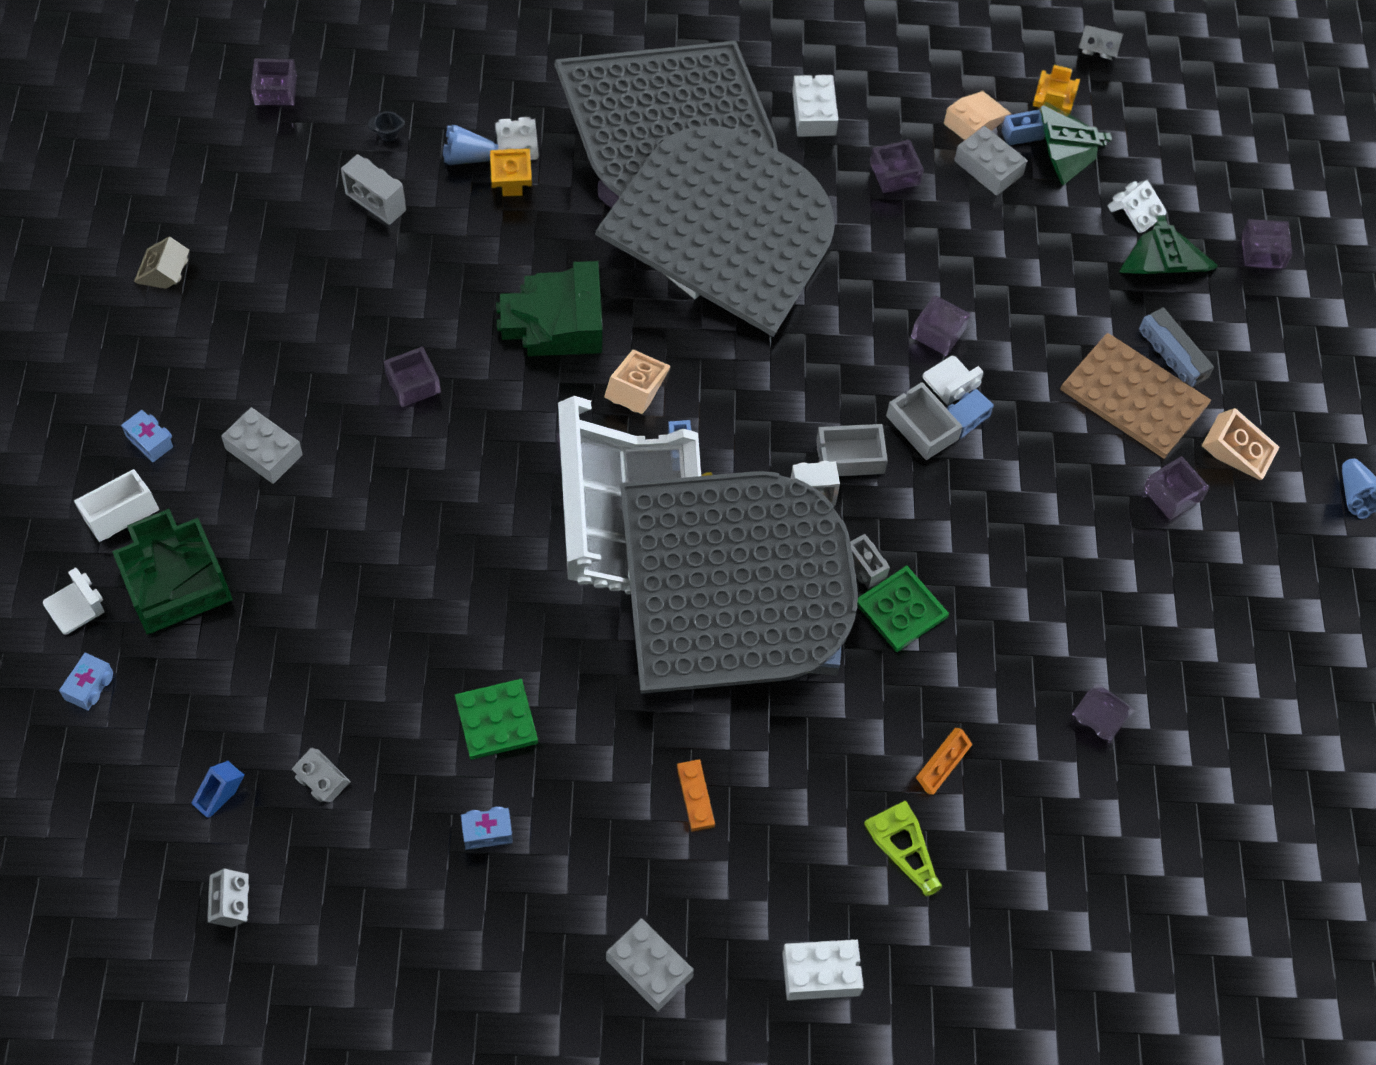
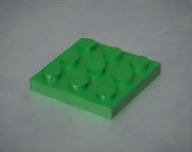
[857,566,949,652]
[455,679,538,760]

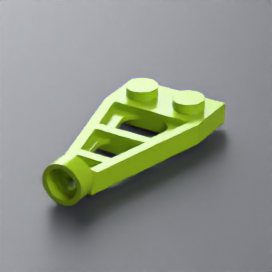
[865,801,942,896]

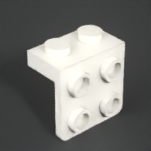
[495,117,539,160]
[1108,180,1166,233]
[923,356,983,405]
[43,568,104,635]

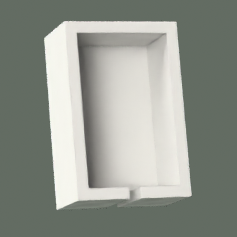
[792,75,838,136]
[74,469,159,542]
[783,940,863,1000]

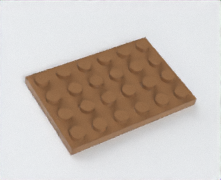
[1060,332,1211,459]

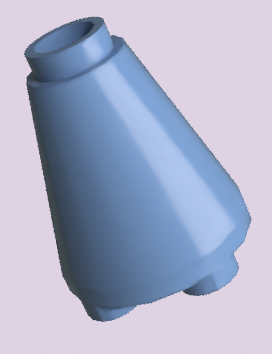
[443,125,498,165]
[1342,459,1376,519]

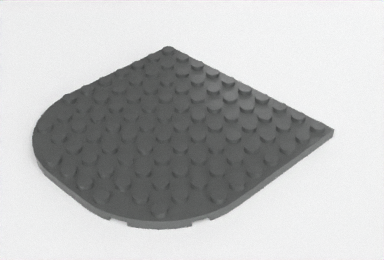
[555,41,777,197]
[595,126,834,337]
[620,471,858,694]

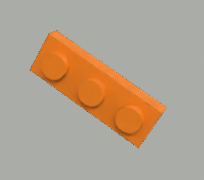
[916,727,973,795]
[677,759,715,832]

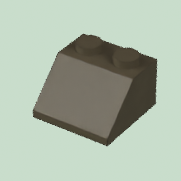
[134,236,189,289]

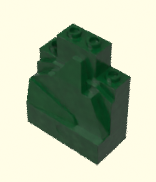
[496,261,602,356]
[112,509,233,635]

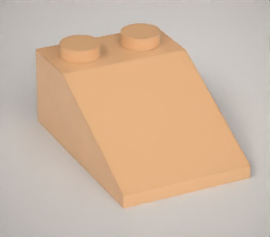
[944,91,1011,140]
[604,350,670,414]
[1202,408,1279,480]

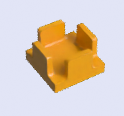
[1033,65,1080,115]
[490,148,532,196]

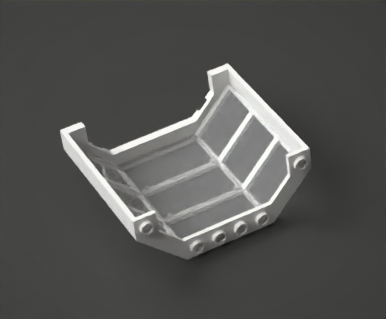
[558,396,701,594]

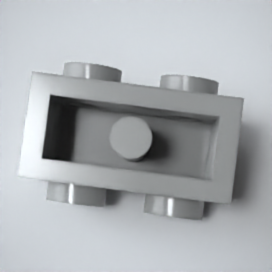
[1079,25,1123,59]
[850,534,890,589]
[292,748,351,802]
[208,869,249,927]

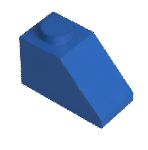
[191,761,244,818]

